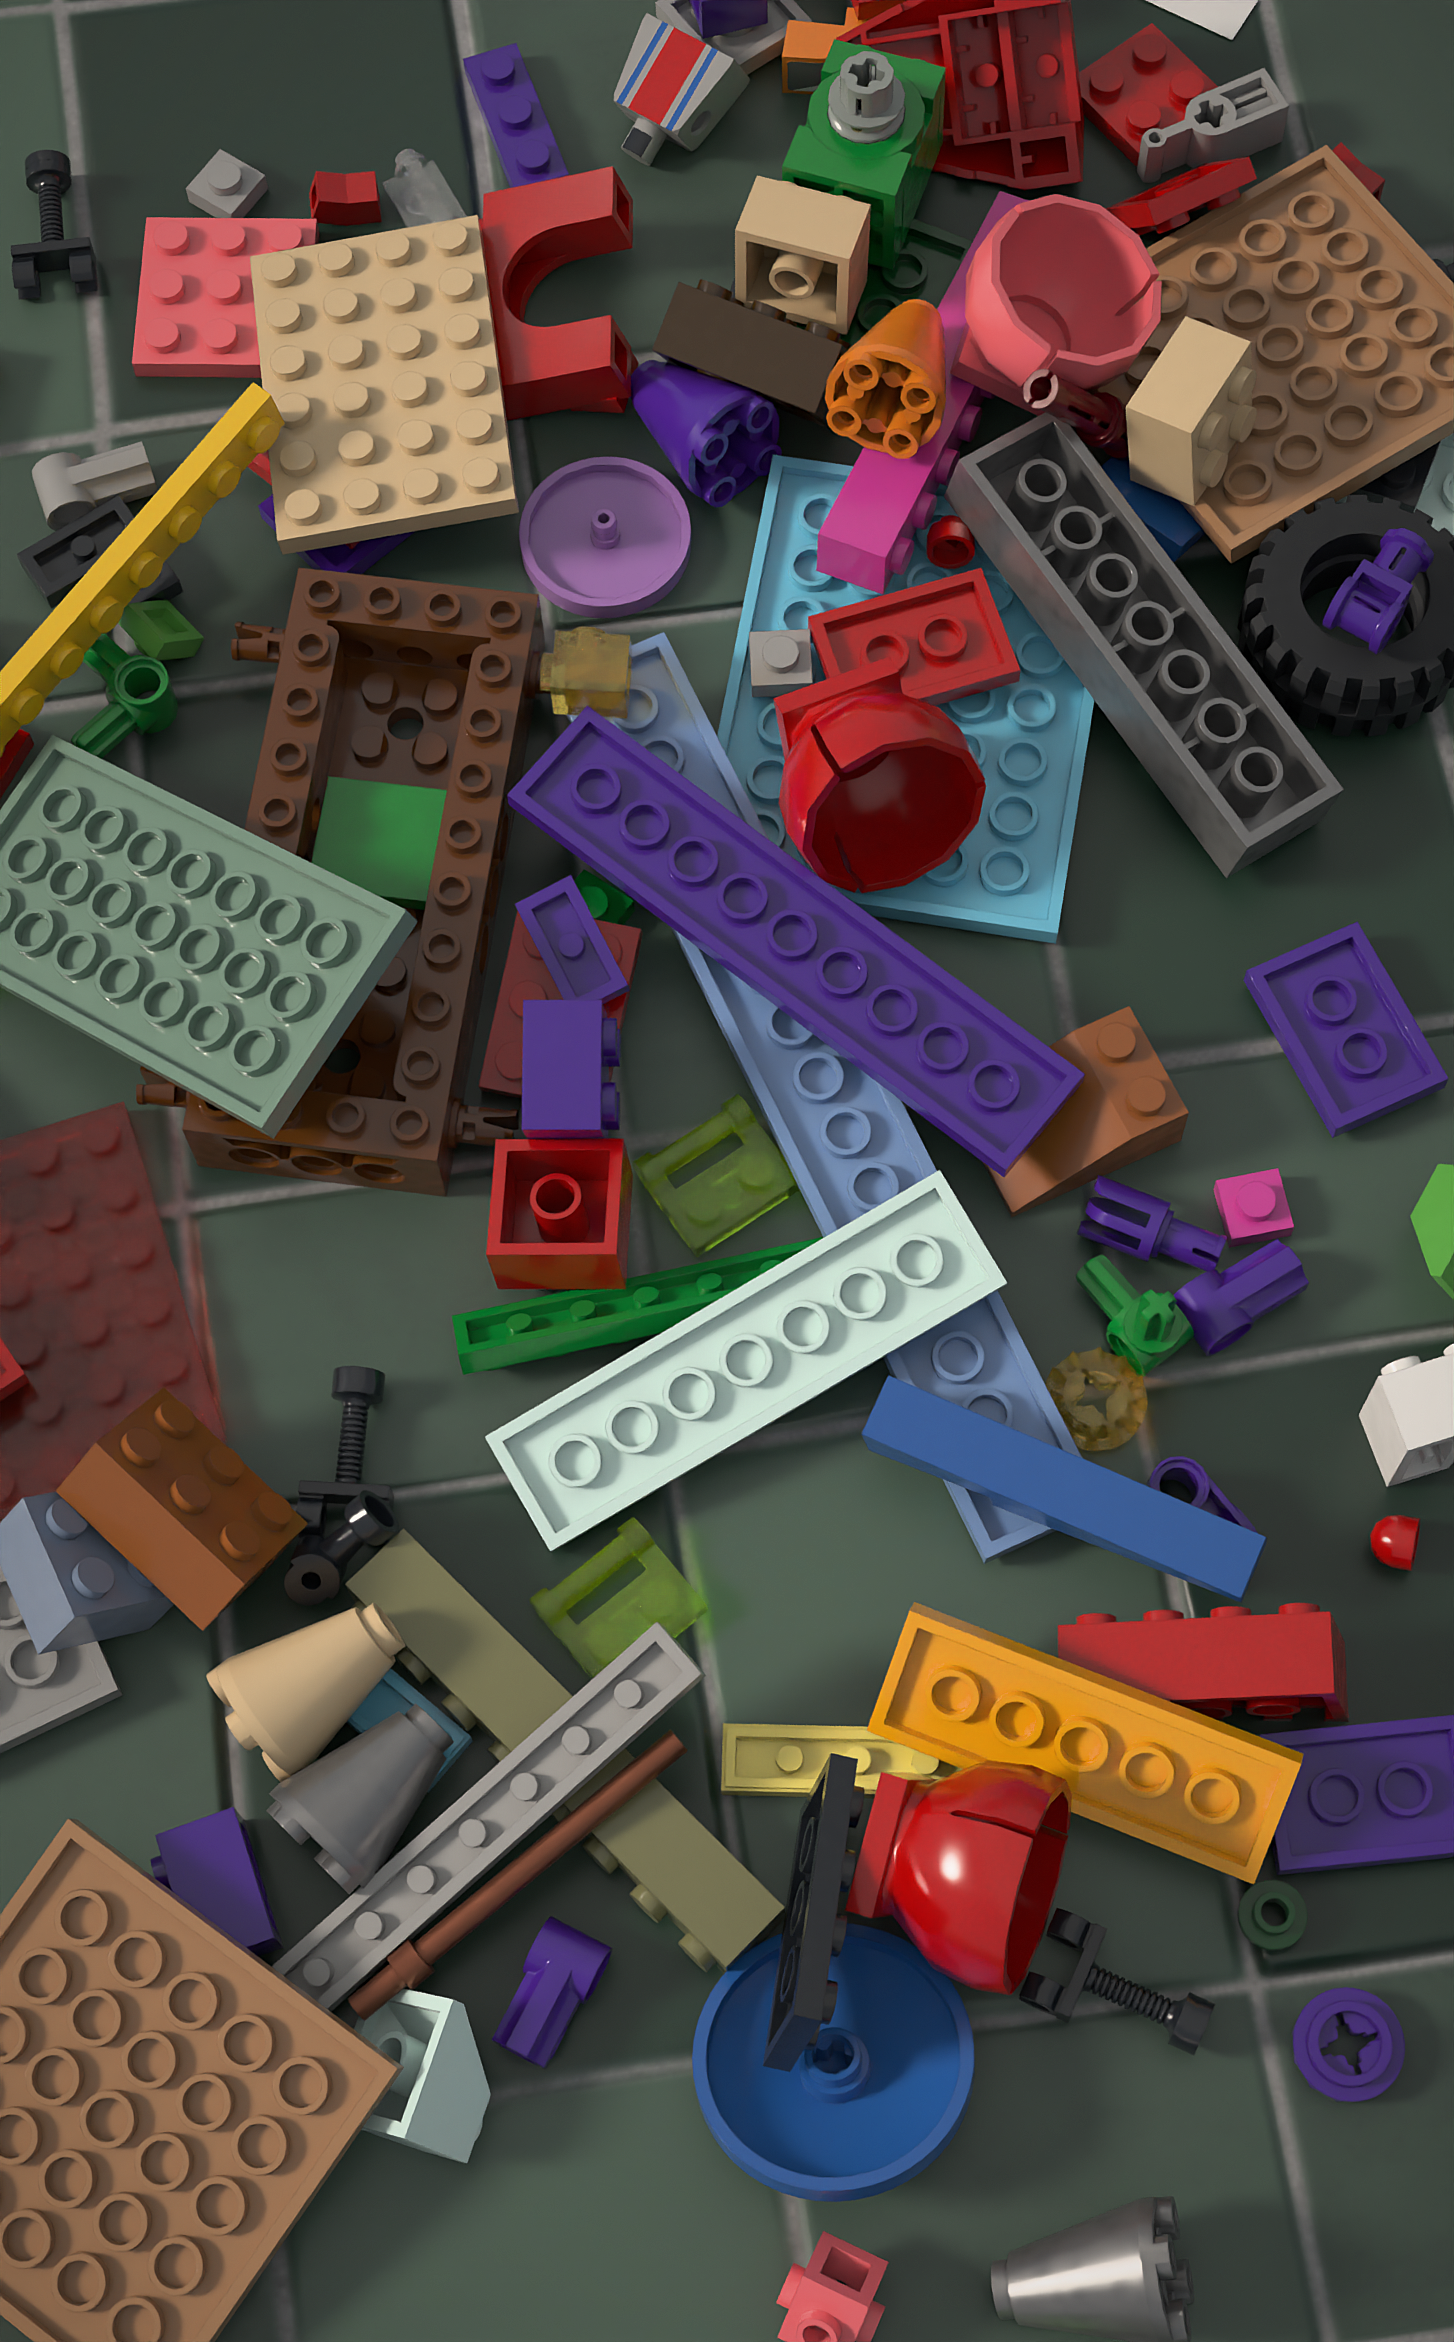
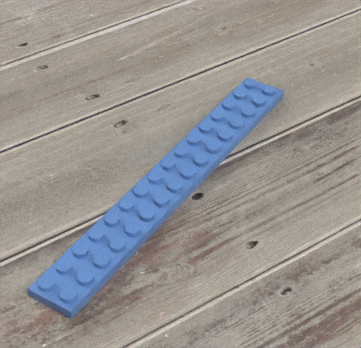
[552,632,1082,1564]

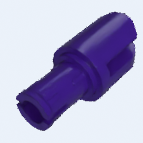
[1076,1175,1228,1271]

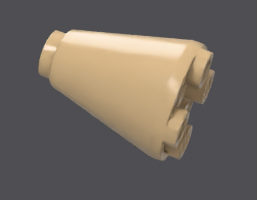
[206,1603,405,1782]

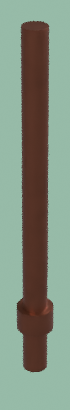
[348,1729,688,2021]

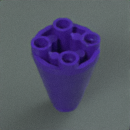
[629,360,782,508]

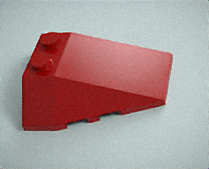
[836,0,1084,190]

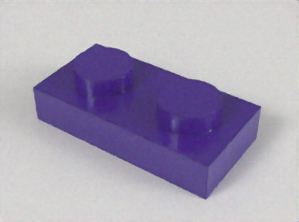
[515,875,630,1004]

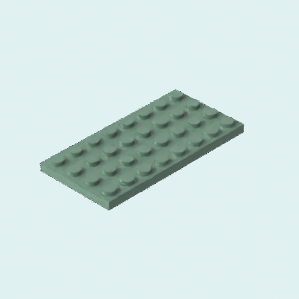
[0,735,418,1139]

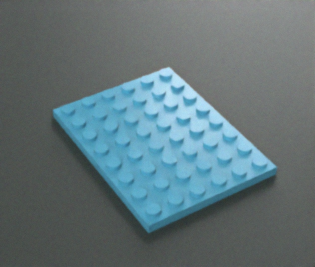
[717,455,1094,944]

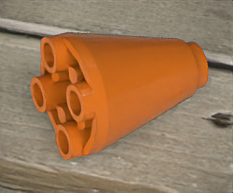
[825,299,946,459]

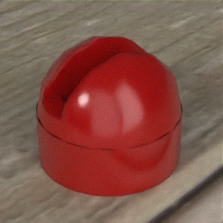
[926,515,975,569]
[1370,1515,1421,1571]

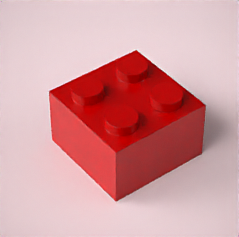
[486,1138,633,1289]

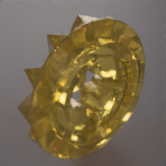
[1045,1347,1148,1451]

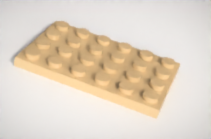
[250,215,519,555]

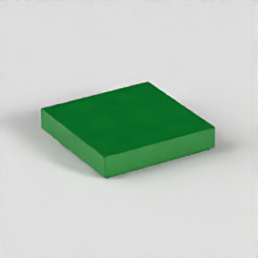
[311,776,447,910]

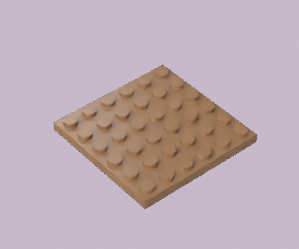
[1088,145,1454,564]
[0,1819,404,2342]

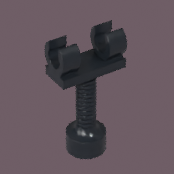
[11,150,98,300]
[296,1366,394,1543]
[1019,1908,1216,2056]

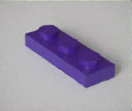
[463,43,569,188]

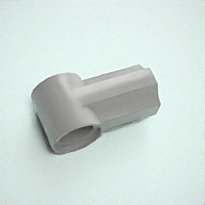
[32,441,158,531]

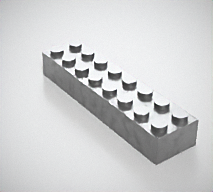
[944,412,1344,878]

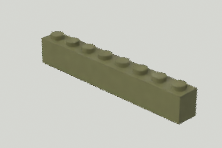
[345,1528,785,1974]

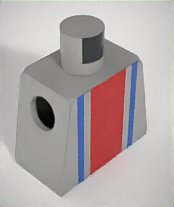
[614,13,750,166]

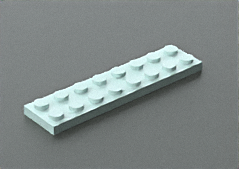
[485,1170,1007,1552]

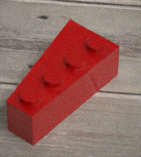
[1058,1603,1349,1722]

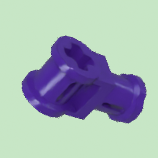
[1322,528,1434,655]

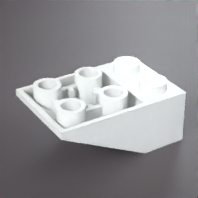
[1359,1344,1454,1487]

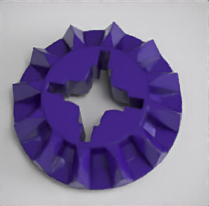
[1292,1987,1405,2102]

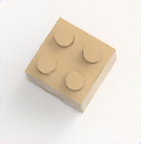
[735,176,871,335]
[1126,316,1257,506]

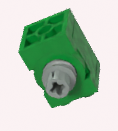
[782,39,946,270]

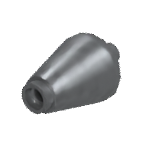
[266,1704,454,1894]
[991,2196,1194,2342]

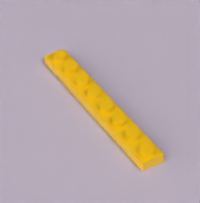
[0,382,285,758]

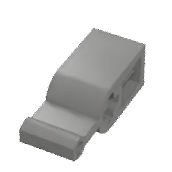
[1137,68,1289,183]

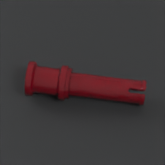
[1023,369,1129,460]

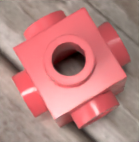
[776,2231,889,2342]

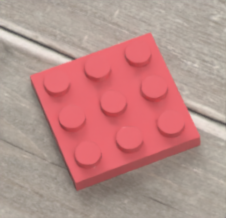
[132,217,320,378]

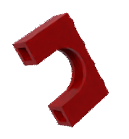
[479,166,633,421]

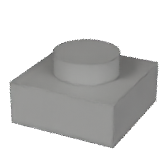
[186,149,268,218]
[749,629,813,697]

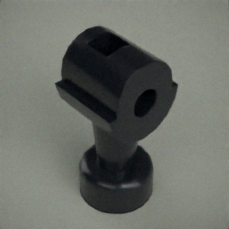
[284,1490,399,1606]

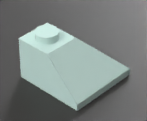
[354,1989,491,2163]

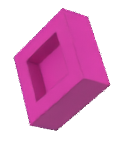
[1213,1168,1294,1248]

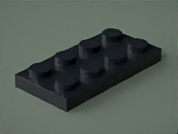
[763,1753,865,2072]

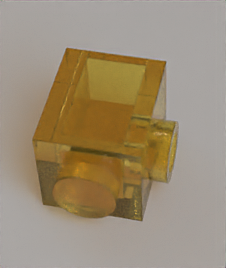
[540,627,633,718]

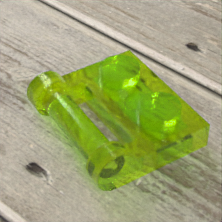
[632,1094,800,1257]
[529,1517,707,1679]

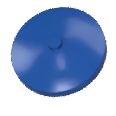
[692,1923,975,2202]

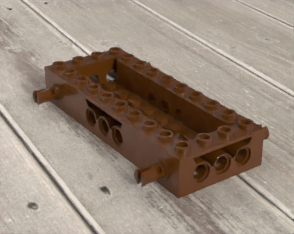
[136,568,592,1197]

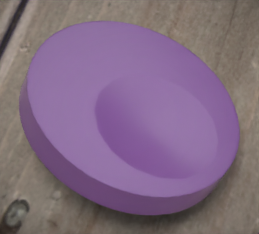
[519,457,692,618]

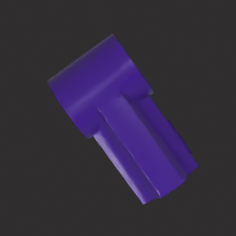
[1174,1238,1309,1356]
[492,1916,613,2070]

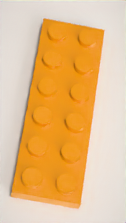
[867,1602,1303,1884]

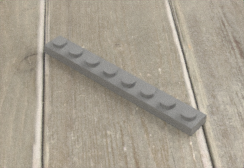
[272,1622,706,2012]

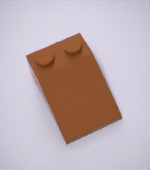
[982,1006,1189,1217]

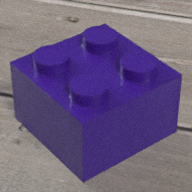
[522,1000,621,1139]

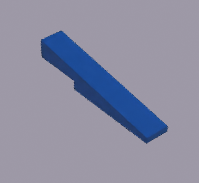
[861,1375,1267,1603]

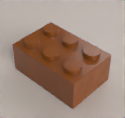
[56,1387,308,1631]

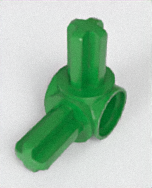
[71,633,179,759]
[1076,1255,1194,1378]

